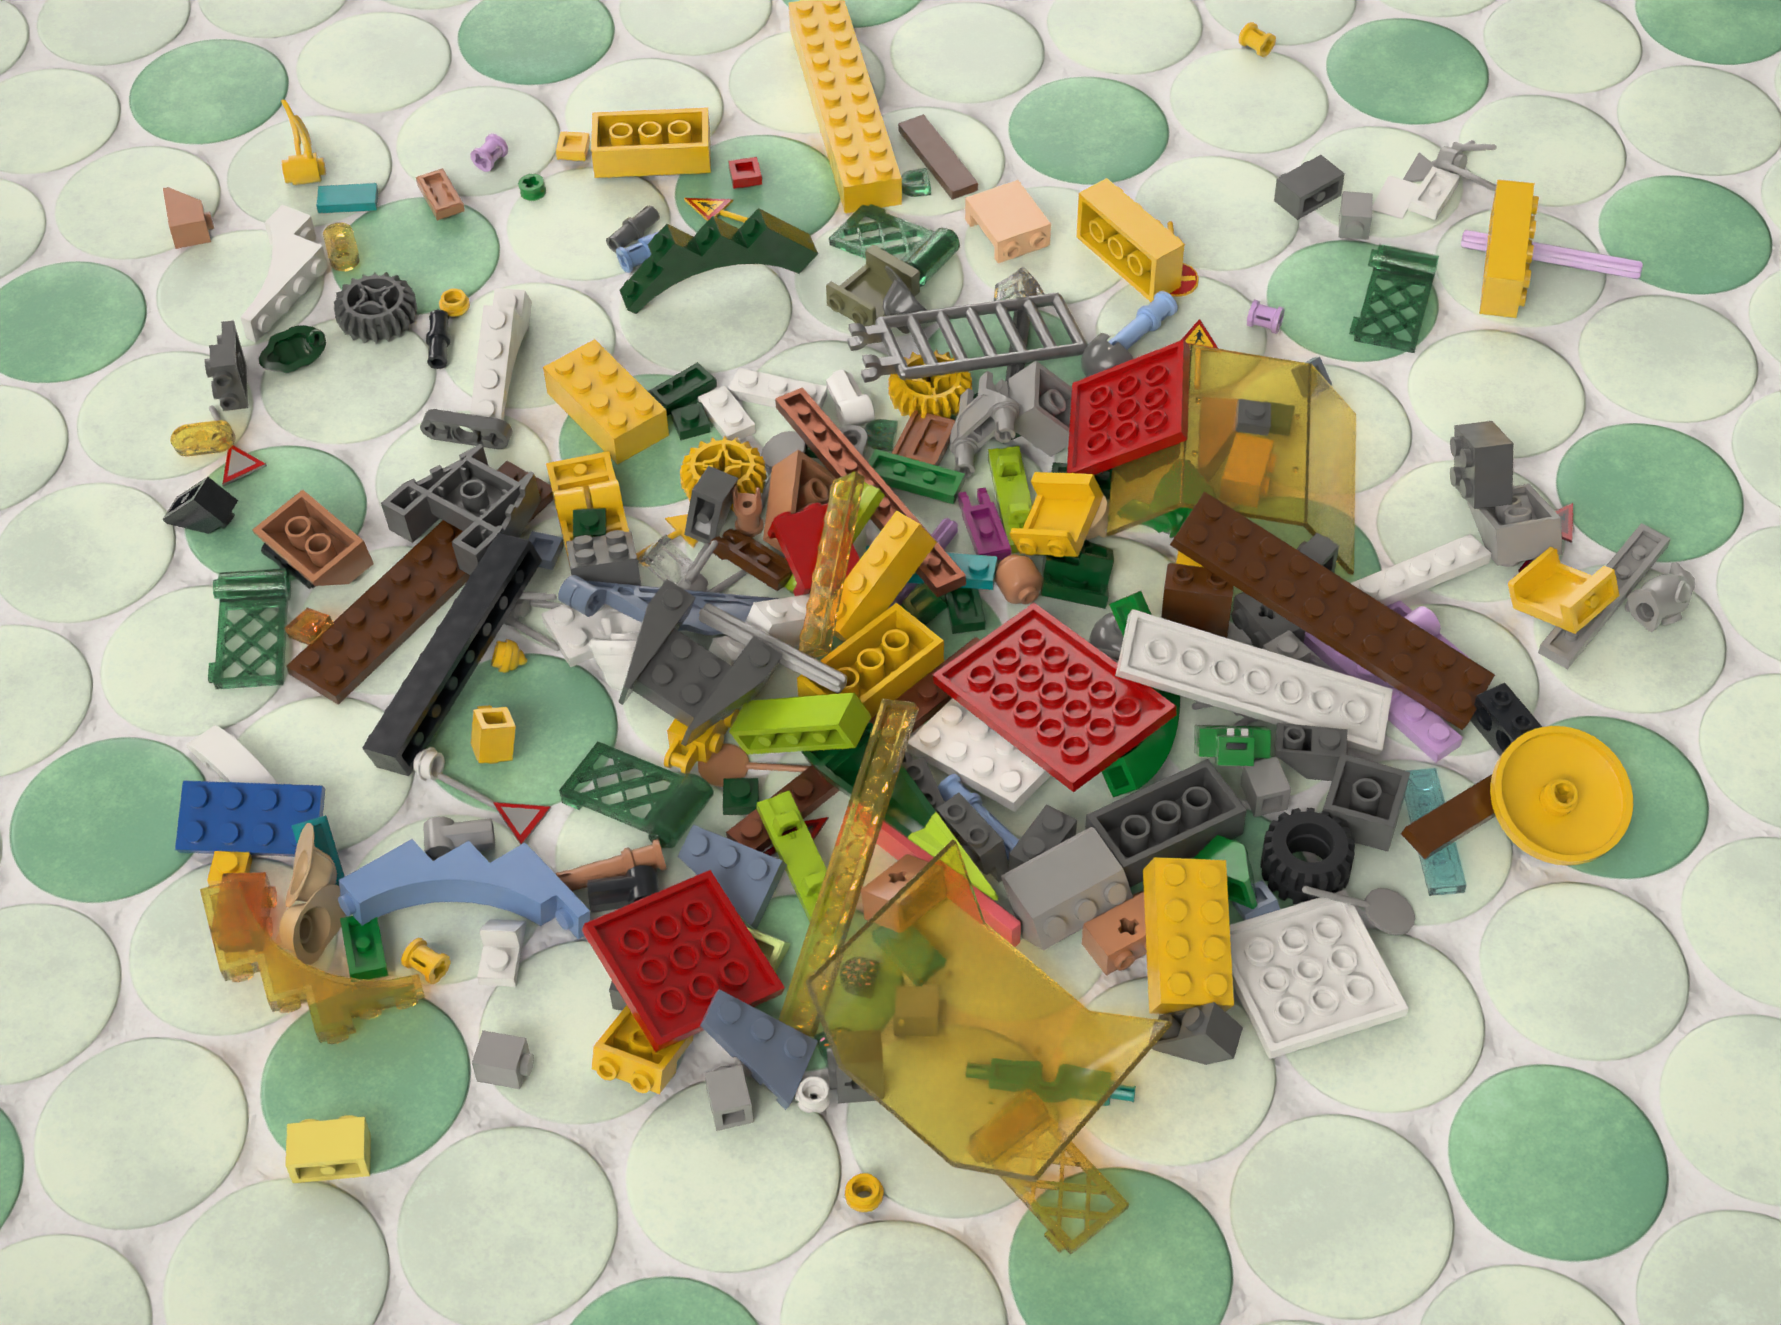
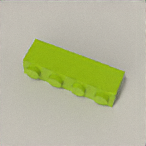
[729,693,871,755]

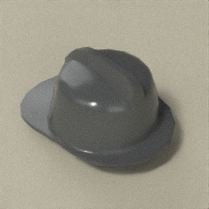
[883,266,927,334]

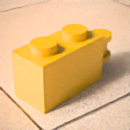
[664,708,739,774]

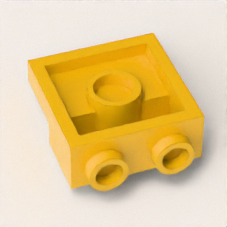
[592,1005,694,1094]

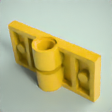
[546,451,629,566]

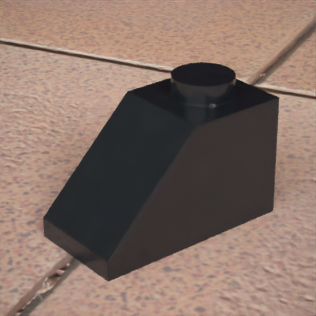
[162,477,239,534]

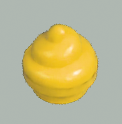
[491,639,527,673]

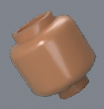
[995,554,1043,604]

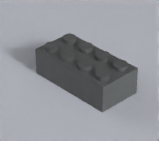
[1085,759,1247,887]

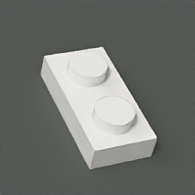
[1408,167,1460,220]
[698,385,756,441]

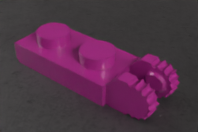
[958,487,1011,561]

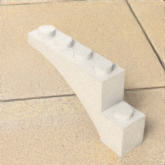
[240,205,328,343]
[470,288,532,420]
[709,590,837,666]

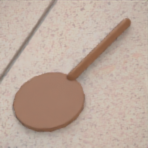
[698,743,810,787]

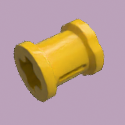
[1238,22,1276,57]
[401,937,451,984]

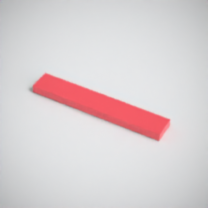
[854,804,1021,950]

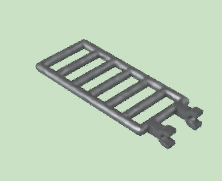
[847,293,1088,383]

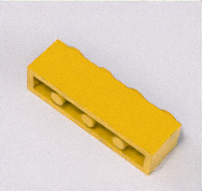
[816,511,937,642]

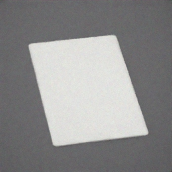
[1372,176,1420,219]

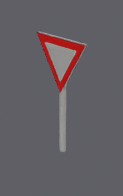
[209,405,267,486]
[437,773,551,845]

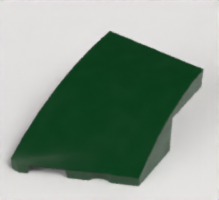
[1041,539,1114,609]

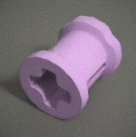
[470,134,508,172]
[1247,299,1285,334]

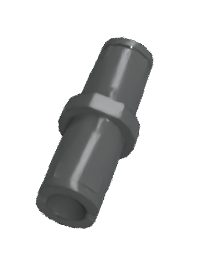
[606,205,660,252]

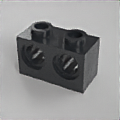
[1470,683,1542,756]

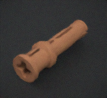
[555,839,667,892]

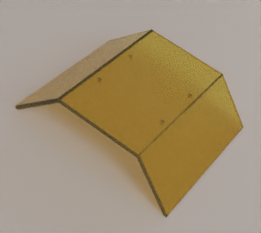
[1106,344,1356,575]
[805,839,1172,1182]

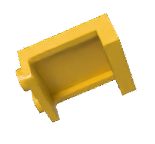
[1009,472,1103,557]
[1508,547,1620,634]

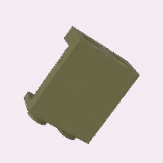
[826,244,920,326]

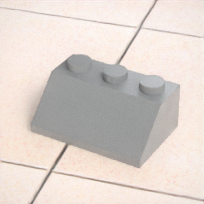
[1001,827,1133,950]

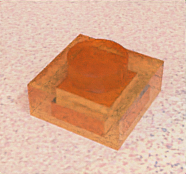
[285,607,334,646]

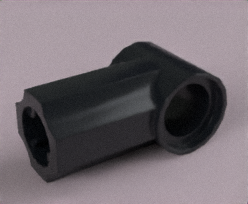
[587,865,659,912]

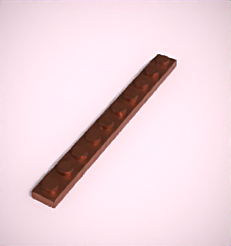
[775,387,966,598]
[726,637,980,852]

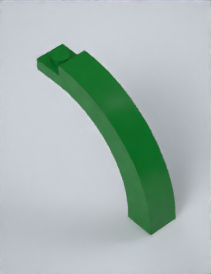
[1102,591,1180,798]

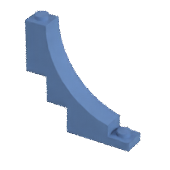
[338,839,590,940]

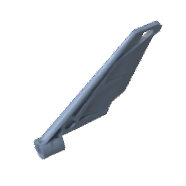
[558,575,779,636]

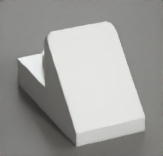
[477,919,526,987]

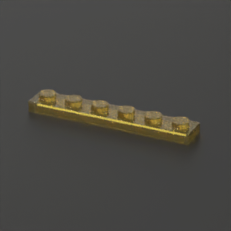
[798,471,865,658]

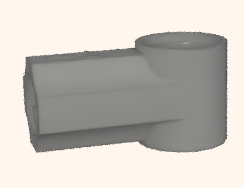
[423,817,495,861]

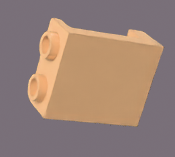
[965,180,1051,263]

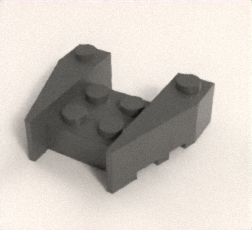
[381,444,541,575]
[619,579,782,746]

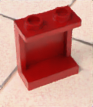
[767,502,860,596]

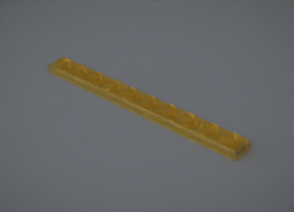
[778,699,919,1037]

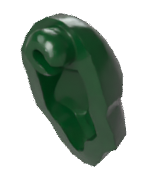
[259,325,326,373]

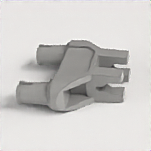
[950,371,1019,478]

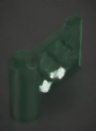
[828,204,960,287]
[1349,244,1439,353]
[208,568,291,689]
[559,741,714,849]

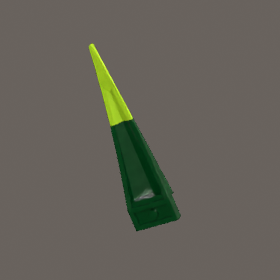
[801,721,998,901]

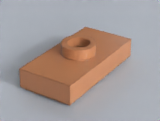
[416,168,465,220]

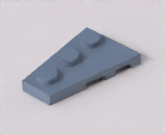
[678,825,787,930]
[700,989,818,1110]

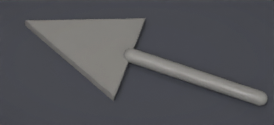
[1403,140,1475,182]

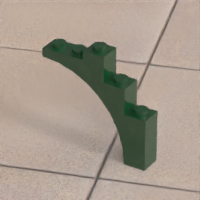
[619,208,819,314]

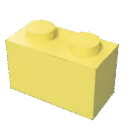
[285,1115,371,1183]

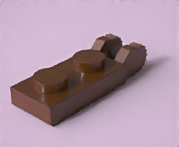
[709,528,793,591]

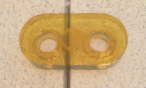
[323,222,360,271]
[170,420,236,457]

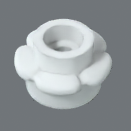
[413,747,445,781]
[795,1077,833,1113]

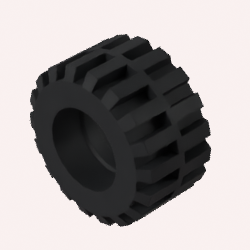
[1260,808,1355,905]

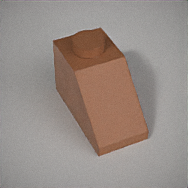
[163,187,214,249]

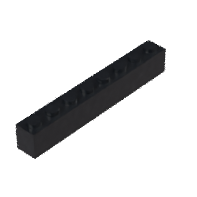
[362,533,542,776]

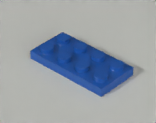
[175,780,326,857]

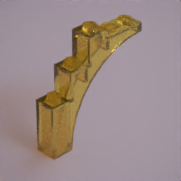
[200,879,425,1044]

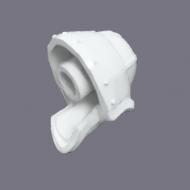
[588,607,641,691]

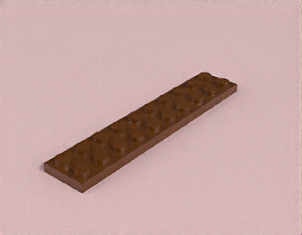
[286,461,554,705]
[1170,491,1495,730]

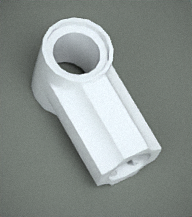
[826,369,875,427]

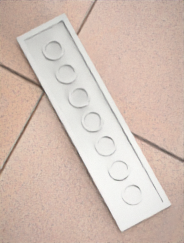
[1115,609,1393,756]

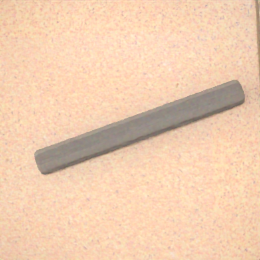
[699,603,848,693]

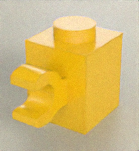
[471,705,516,764]

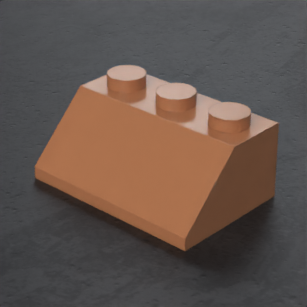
[763,450,844,554]
[252,489,374,586]

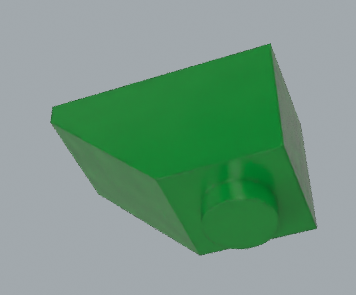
[1193,835,1258,909]

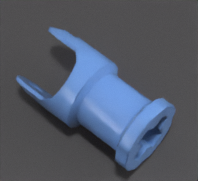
[616,231,659,273]

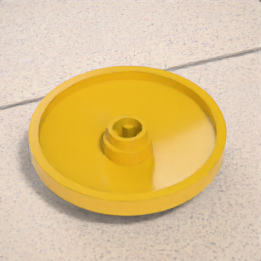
[1490,726,1633,866]

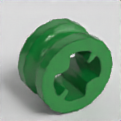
[518,174,546,201]

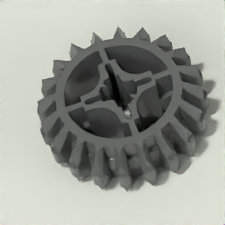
[334,272,417,344]

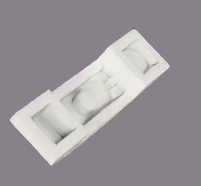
[186,725,278,784]

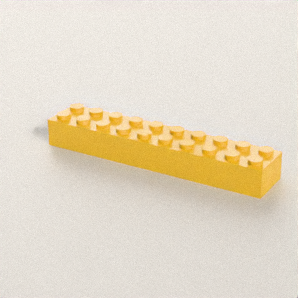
[788,0,902,213]

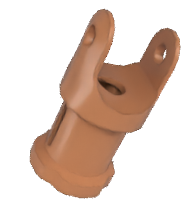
[732,485,764,538]

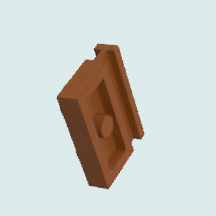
[892,410,955,466]

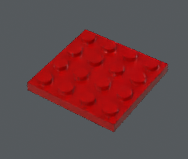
[1067,339,1190,475]
[582,870,785,1053]

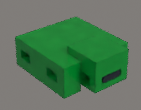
[1194,725,1271,766]

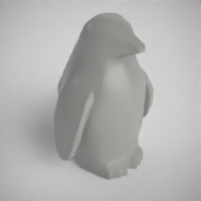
[1625,562,1695,632]

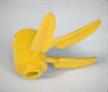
[281,99,326,185]

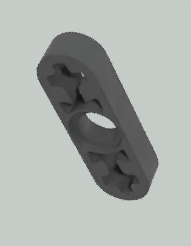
[420,409,512,449]

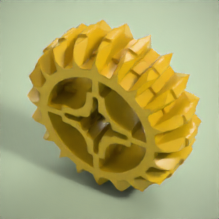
[888,349,972,419]
[680,436,767,511]

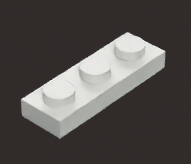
[728,368,827,408]

